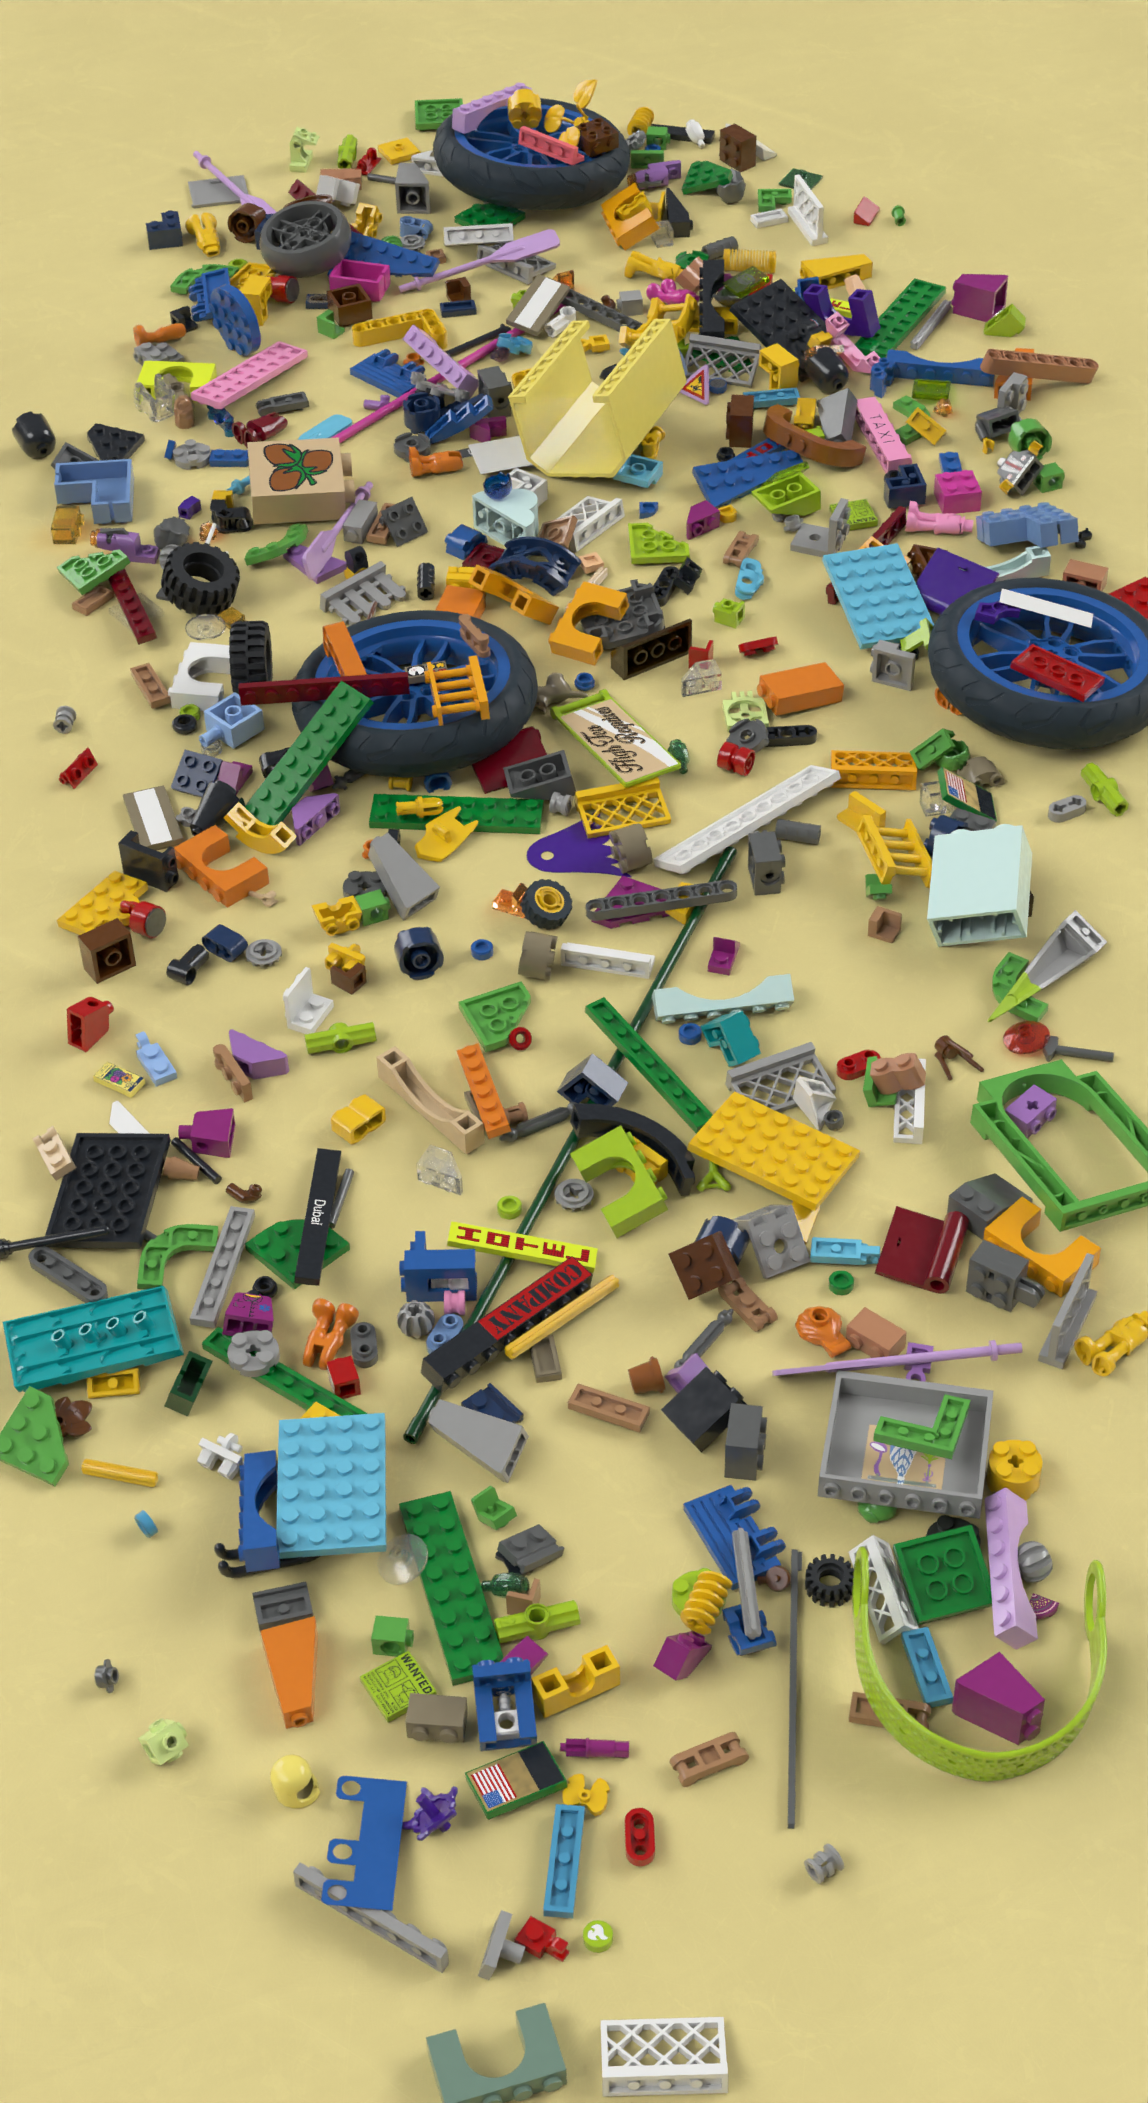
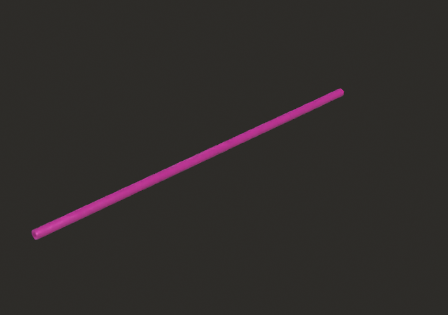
[331,297,570,443]

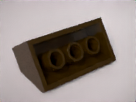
[611,618,692,680]

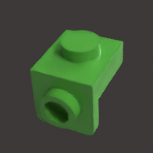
[865,874,892,900]
[471,1486,517,1530]

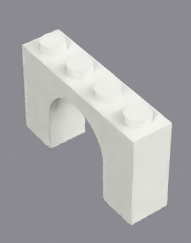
[168,642,230,711]

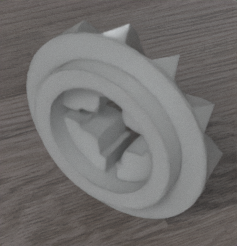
[626,130,646,152]
[400,234,425,252]
[246,939,282,968]
[554,1179,594,1211]

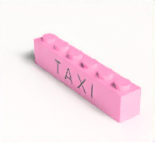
[855,397,912,473]

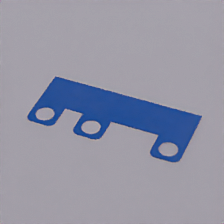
[321,1776,407,1911]

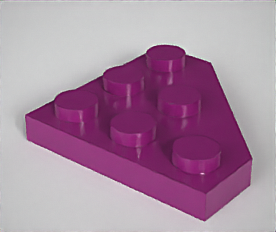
[591,876,670,929]

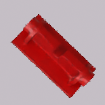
[355,147,382,175]
[59,747,98,789]

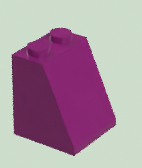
[952,1652,1045,1745]

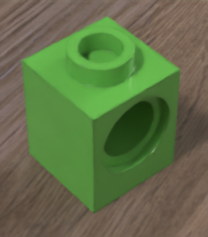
[646,126,670,150]
[1033,462,1065,493]
[355,889,391,926]
[371,1615,414,1657]

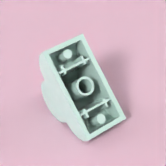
[472,489,539,558]

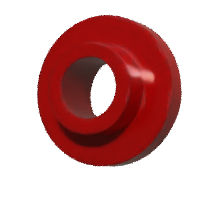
[509,1027,532,1050]

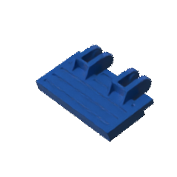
[188,268,231,322]
[350,349,427,398]
[683,1485,786,1591]

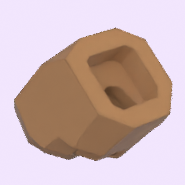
[174,395,195,429]

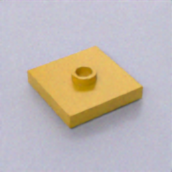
[377,137,421,165]

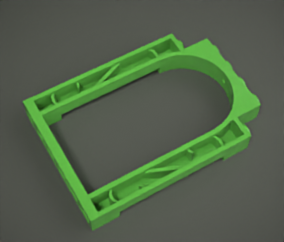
[970,1059,1148,1232]

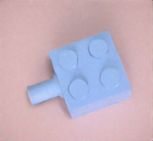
[199,692,265,749]

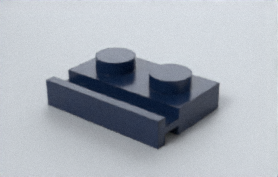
[461,1383,524,1423]

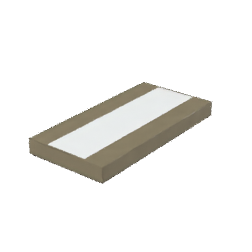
[506,274,570,337]
[123,785,184,850]

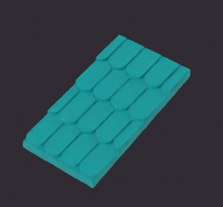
[3,1286,184,1392]

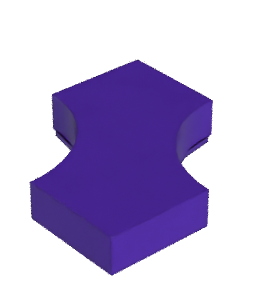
[974,600,1022,624]

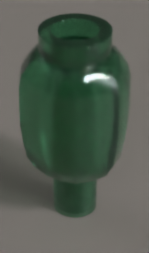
[667,739,690,774]
[481,1572,530,1598]

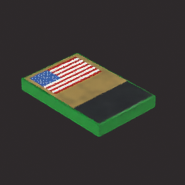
[937,767,997,822]
[465,1741,567,1820]

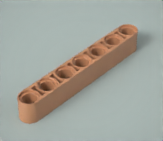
[980,349,1099,383]

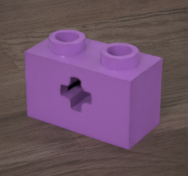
[1005,1085,1057,1138]

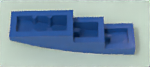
[425,394,493,444]

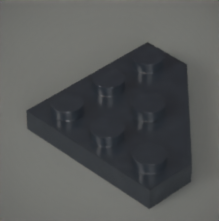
[87,423,145,461]

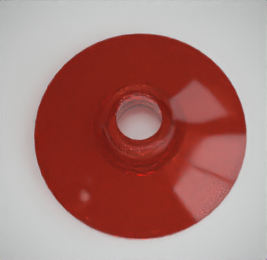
[1003,1021,1050,1054]

